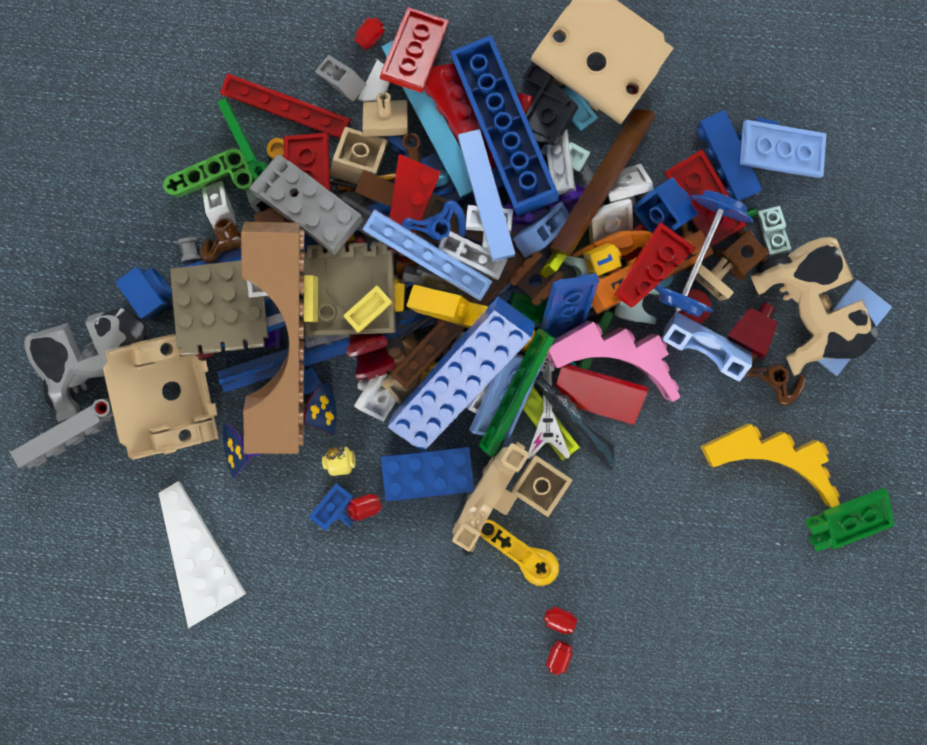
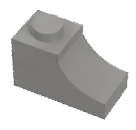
[315,55,367,101]

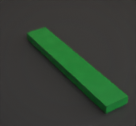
[479,328,555,457]

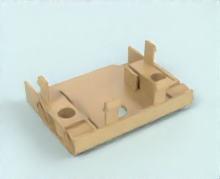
[531,0,674,124]
[103,334,219,460]

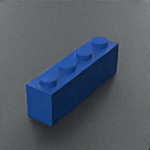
[696,110,762,201]

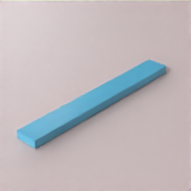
[381,40,473,199]

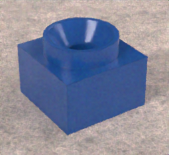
[632,177,698,233]
[115,267,173,320]

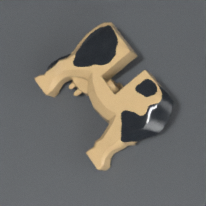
[751,237,878,376]
[452,435,530,557]

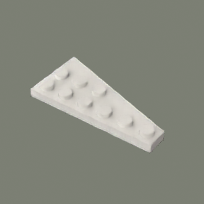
[159,481,246,628]

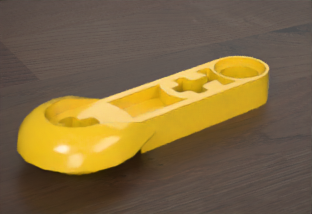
[480,519,559,586]

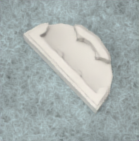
[358,60,390,102]

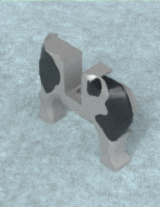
[24,307,147,422]

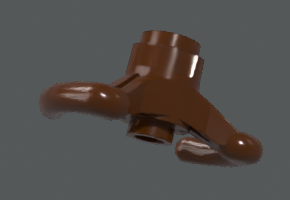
[200,218,241,263]
[744,354,806,406]

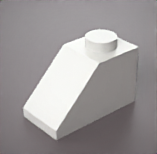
[202,181,236,229]

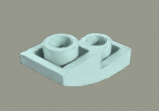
[758,206,791,257]

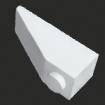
[438,232,508,280]

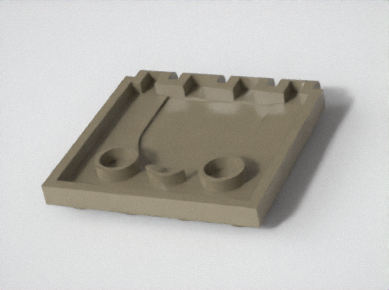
[303,242,396,336]
[170,260,269,356]

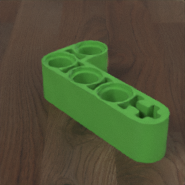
[163,148,255,198]

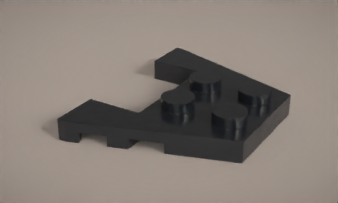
[523,62,579,146]

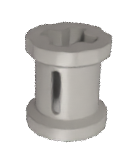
[178,237,201,263]

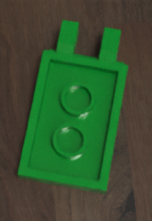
[217,98,267,180]
[805,488,894,552]

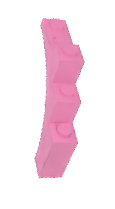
[546,321,680,402]

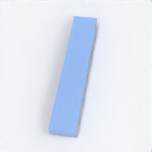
[458,129,515,262]
[362,209,492,301]

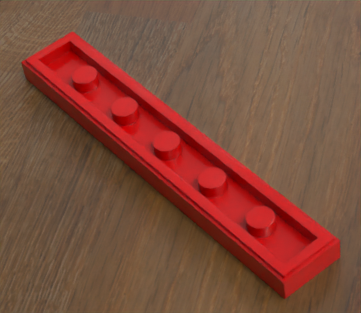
[220,73,351,139]

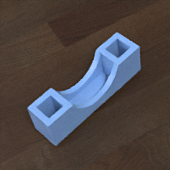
[662,311,752,382]

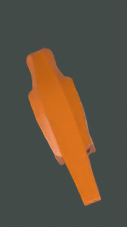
[572,230,652,257]

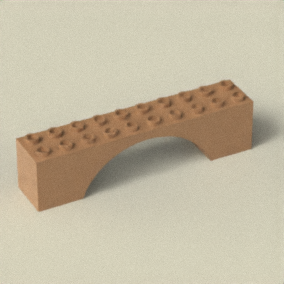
[241,222,304,454]

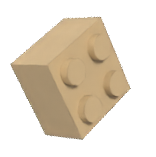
[330,127,388,185]
[510,455,573,517]

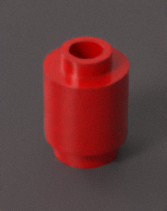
[353,17,385,51]
[347,494,382,522]
[543,606,577,634]
[545,640,573,676]

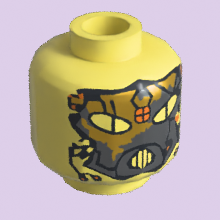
[322,446,356,476]

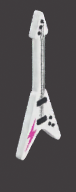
[528,357,570,459]

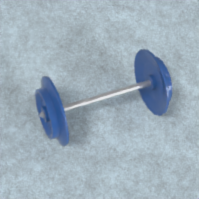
[654,190,753,317]

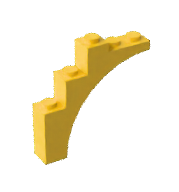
[407,285,536,353]
[700,423,840,508]

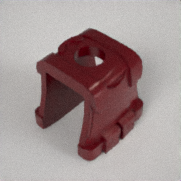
[347,333,396,380]

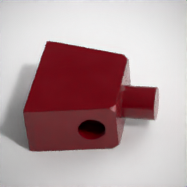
[726,302,778,359]

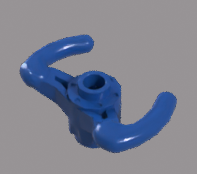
[401,200,466,240]

